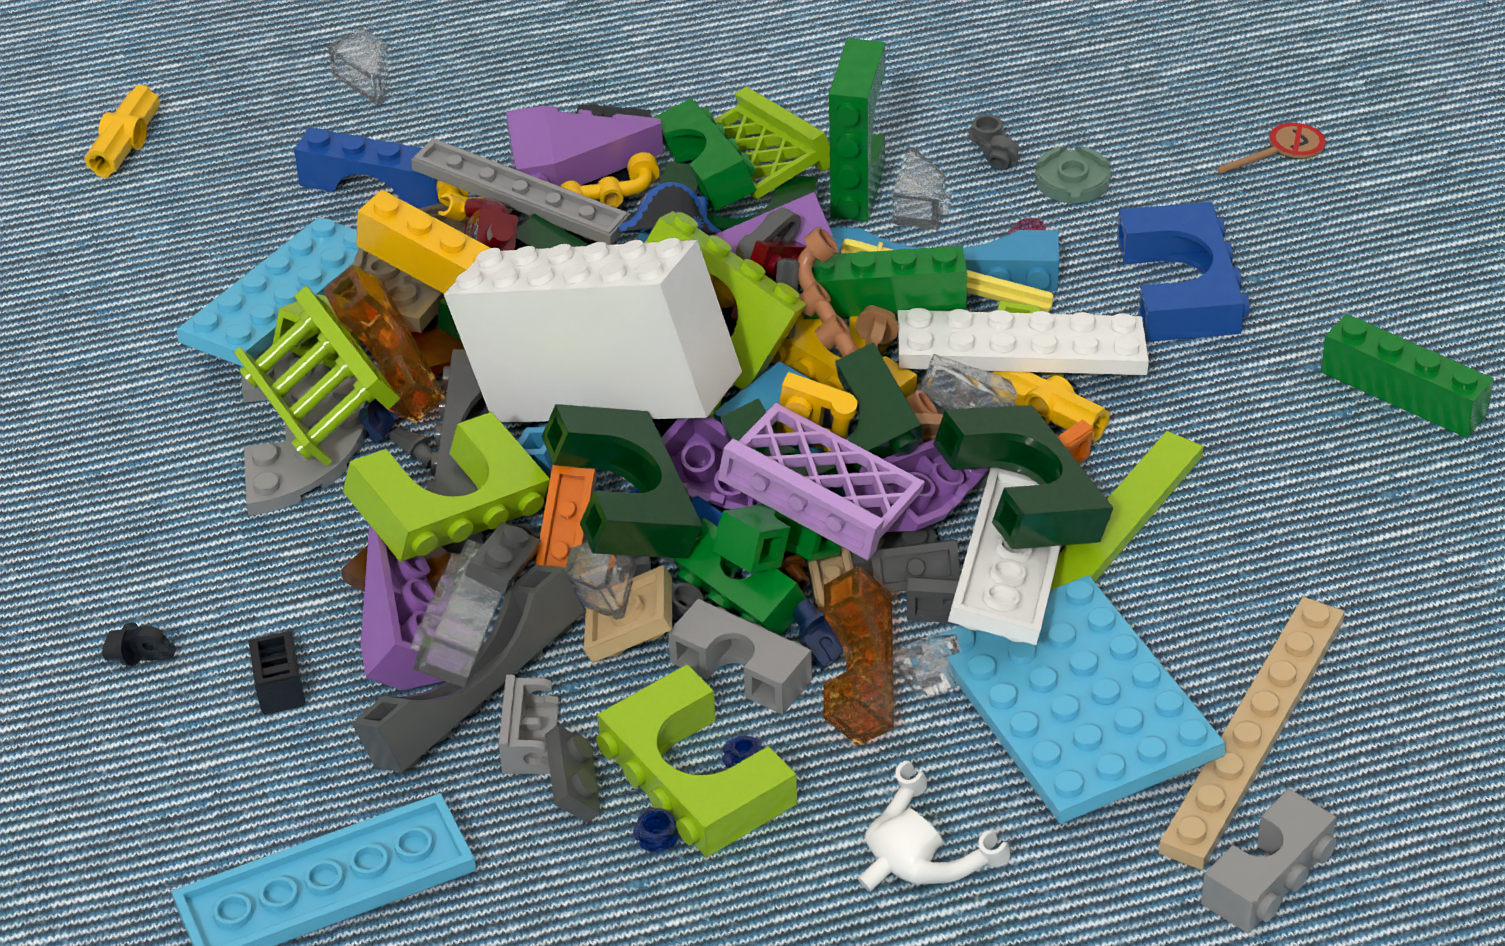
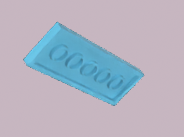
[177,217,359,367]
[171,793,476,946]

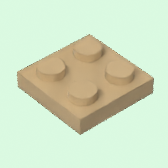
[584,565,672,663]

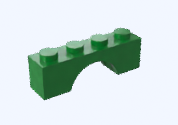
[652,98,756,211]

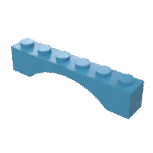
[830,228,1059,291]

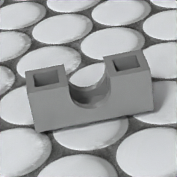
[668,599,812,715]
[1201,788,1337,934]

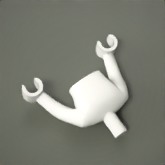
[858,761,1010,892]

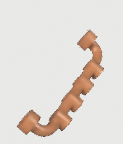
[797,226,938,414]

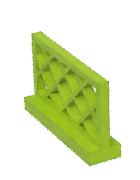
[714,86,830,199]

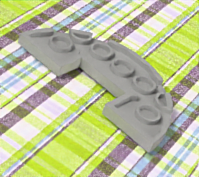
[241,344,367,516]

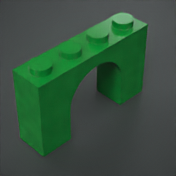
[829,38,885,222]

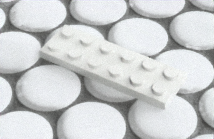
[897,308,1149,375]
[948,467,1060,645]

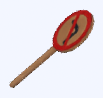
[1217,122,1326,174]

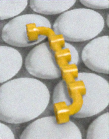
[436,152,660,216]

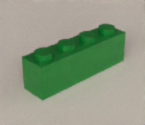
[801,246,967,320]
[1321,314,1494,438]

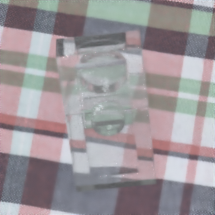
[887,634,962,700]

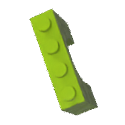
[645,211,807,390]
[343,412,550,562]
[596,664,797,858]

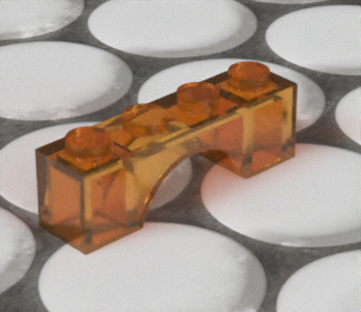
[324,265,446,423]
[823,565,894,746]

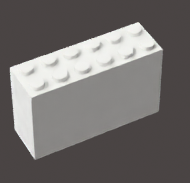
[444,238,742,422]

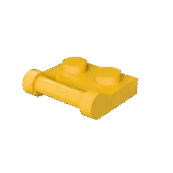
[776,372,857,452]

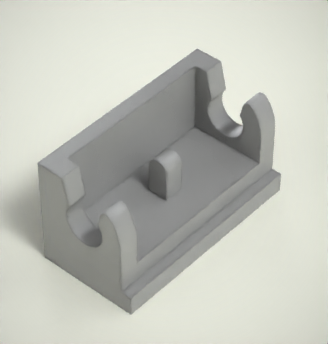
[499,675,559,774]

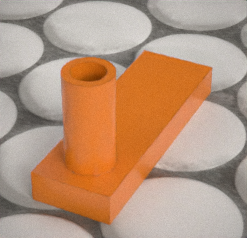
[535,465,597,593]

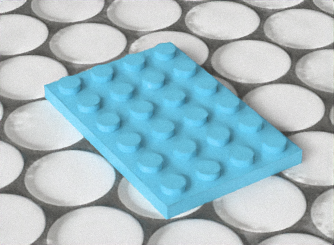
[931,575,1225,824]

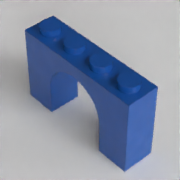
[1117,202,1249,342]

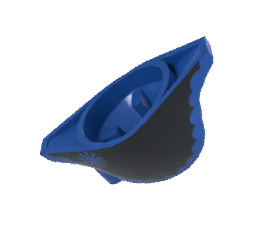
[617,182,721,236]

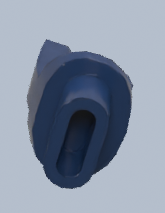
[359,386,404,444]
[792,599,844,671]

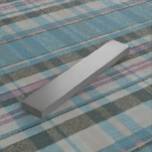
[411,138,631,245]

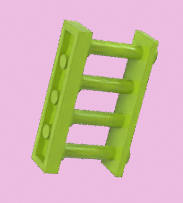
[234,285,401,467]

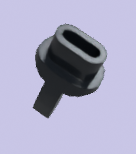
[102,622,177,666]

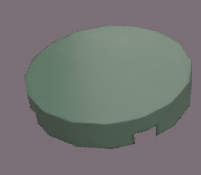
[1034,146,1111,204]

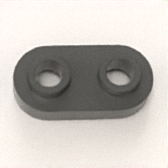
[736,207,801,260]

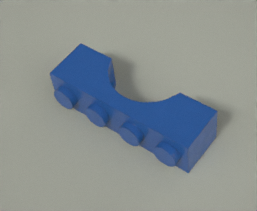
[294,127,441,208]

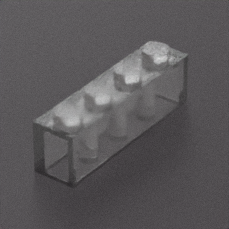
[411,539,503,688]

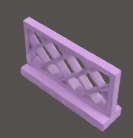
[718,403,925,560]

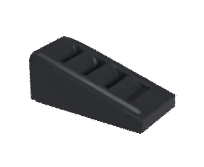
[248,631,306,715]

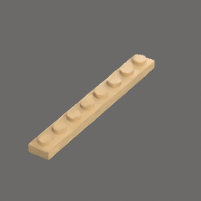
[1159,596,1345,871]

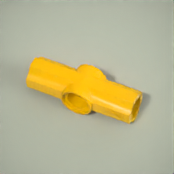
[84,85,161,178]
[987,371,1110,443]

